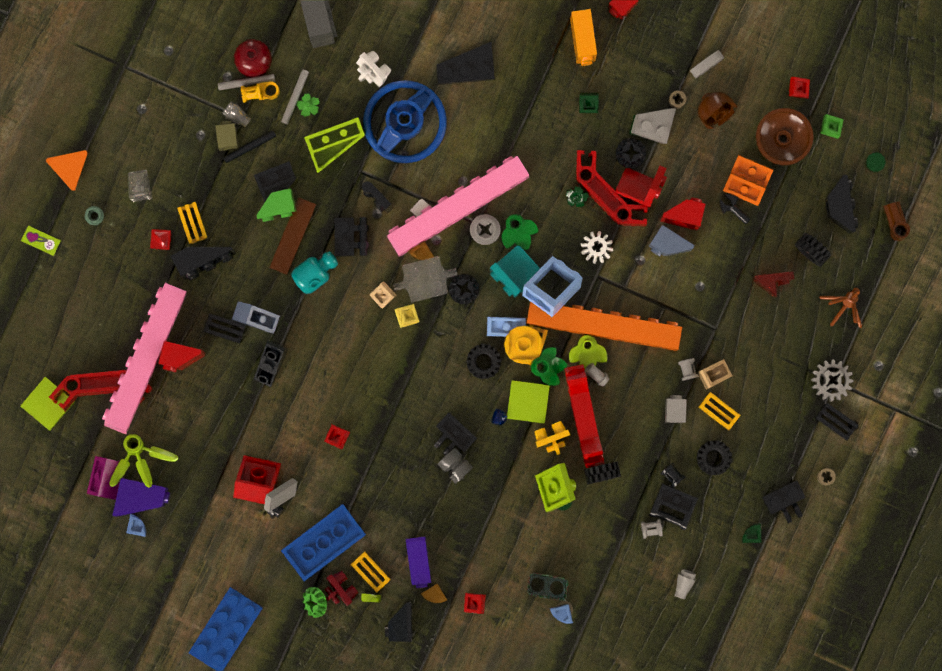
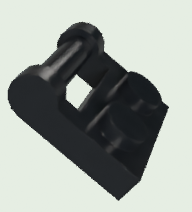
[362,181,393,214]
[649,484,698,530]

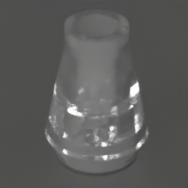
[222,102,251,128]

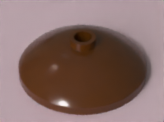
[756,108,813,165]

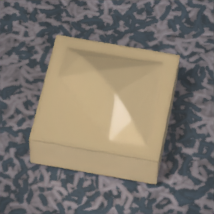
[370,281,397,309]

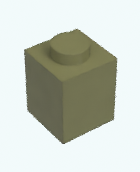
[216,121,239,151]

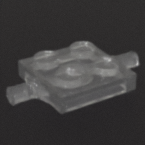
[393,256,458,303]

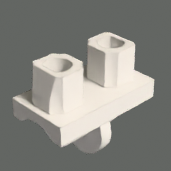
[356,51,391,87]

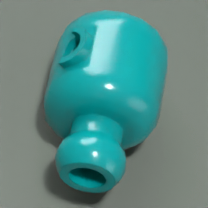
[291,251,338,294]

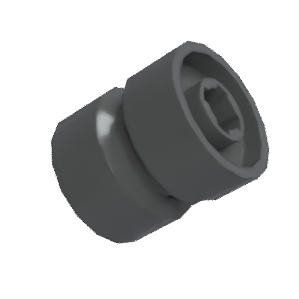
[437,448,474,484]

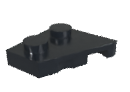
[254,161,296,202]

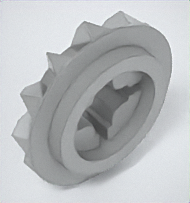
[470,214,500,245]

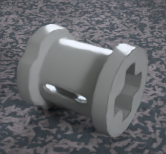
[678,358,699,381]
[641,519,663,539]

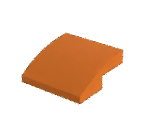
[723,154,774,206]

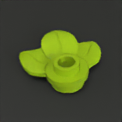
[569,335,607,369]

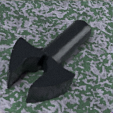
[719,194,750,224]

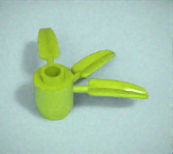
[109,434,178,488]

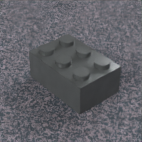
[300,0,337,48]

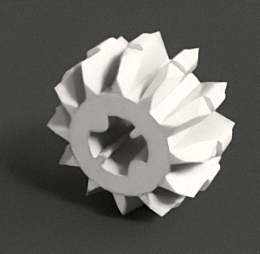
[581,231,613,264]

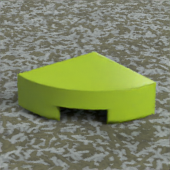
[361,593,382,603]

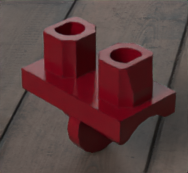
[324,571,358,606]

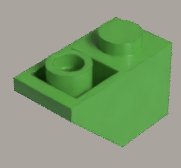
[257,189,296,222]

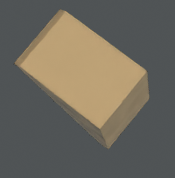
[698,359,732,390]

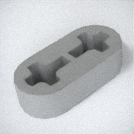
[690,50,724,79]

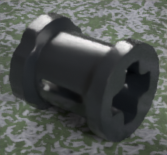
[660,462,685,488]

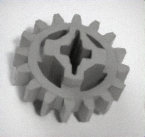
[811,359,854,402]

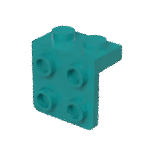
[490,246,540,298]

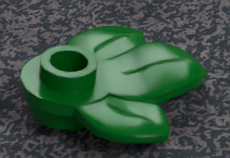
[502,214,539,250]
[531,347,567,386]

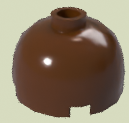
[698,92,737,129]

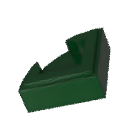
[742,523,762,543]

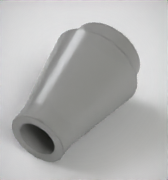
[675,569,696,599]

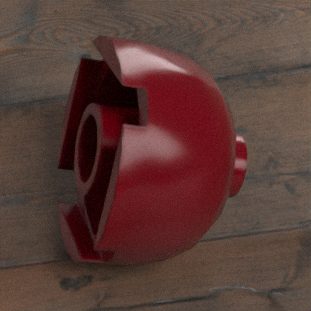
[234,39,272,78]

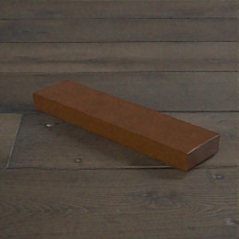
[269,197,316,275]

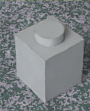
[665,395,687,423]

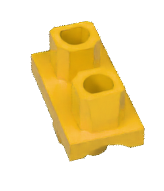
[535,421,570,455]

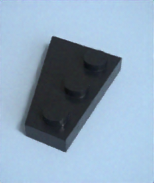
[436,41,495,85]

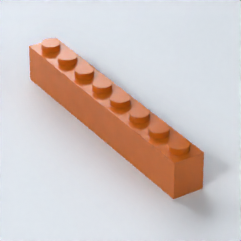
[526,301,682,351]

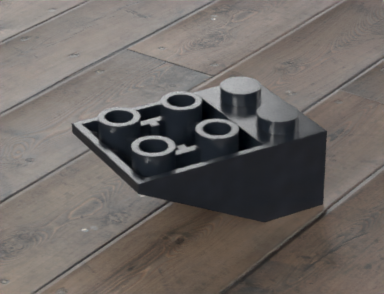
[171,247,236,281]

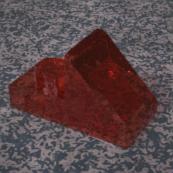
[753,271,794,298]

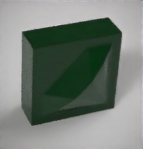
[579,93,599,113]

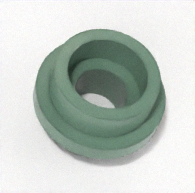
[85,206,104,225]

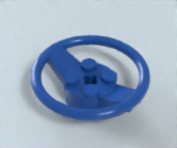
[363,80,447,163]

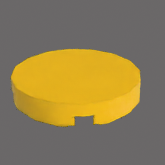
[504,326,543,364]

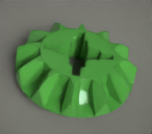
[302,587,327,618]

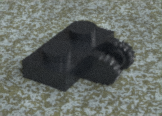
[434,413,477,456]
[762,480,806,523]

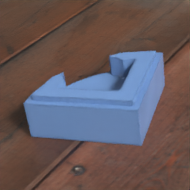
[126,514,146,537]
[550,604,573,624]

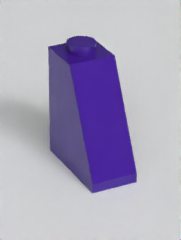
[112,478,170,517]
[406,536,431,588]

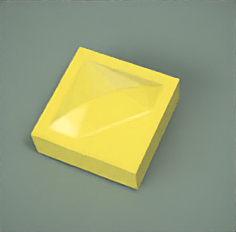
[395,304,420,328]

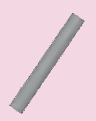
[281,69,309,125]
[218,74,275,91]

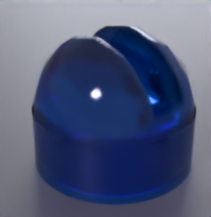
[491,409,507,425]

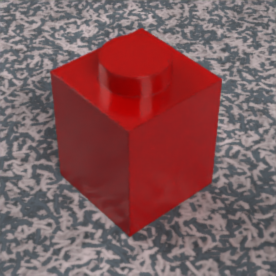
[608,0,639,20]

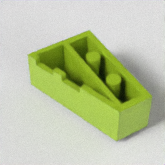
[304,118,365,173]

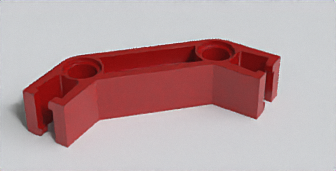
[576,150,648,226]
[564,364,605,468]
[49,370,152,411]

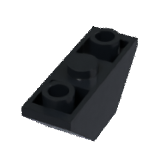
[825,175,858,234]
[254,340,288,387]

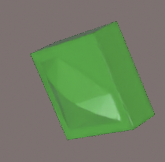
[820,114,844,139]

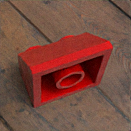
[660,198,706,231]
[158,341,206,373]
[233,455,281,504]

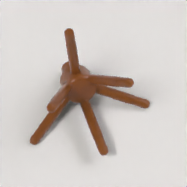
[819,288,862,328]

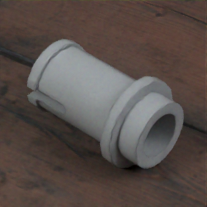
[585,363,609,386]

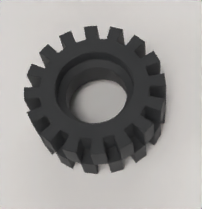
[795,233,831,267]
[467,344,501,379]
[696,440,732,475]
[584,461,621,485]

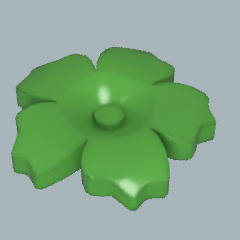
[297,94,320,117]

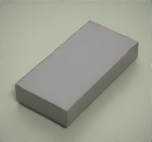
[264,478,298,512]

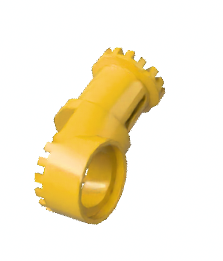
[241,81,280,103]

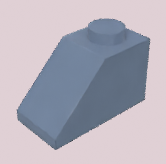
[649,225,695,257]
[232,301,280,334]

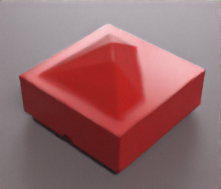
[789,77,810,99]
[150,229,172,250]
[324,424,350,450]
[464,593,486,614]

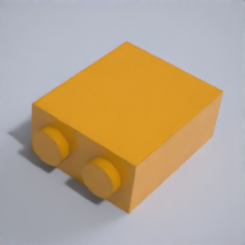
[570,9,597,66]

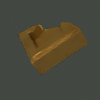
[408,241,434,261]
[421,584,447,603]

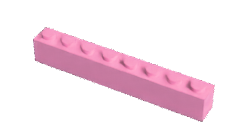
[387,156,529,257]
[102,283,186,434]

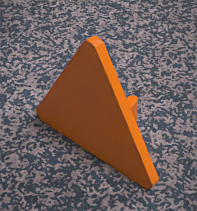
[46,150,88,191]

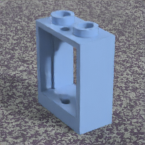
[522,256,583,317]

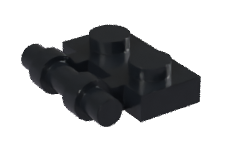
[335,217,369,257]

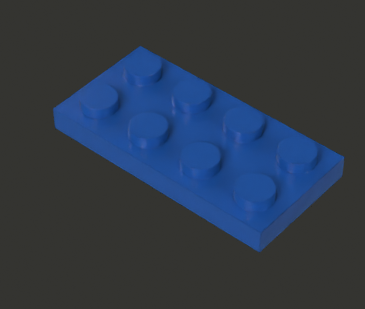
[281,504,366,581]
[189,587,263,671]

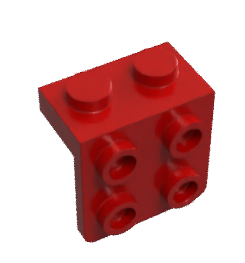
[615,166,667,207]

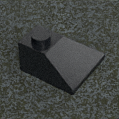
[385,601,413,642]

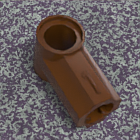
[883,201,910,241]

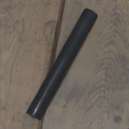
[223,130,277,164]

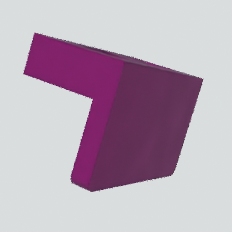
[87,456,120,500]

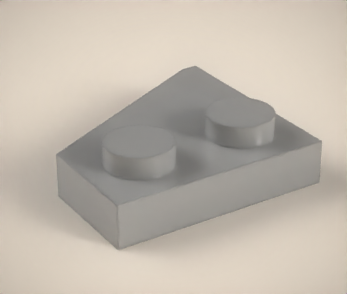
[631,108,676,144]

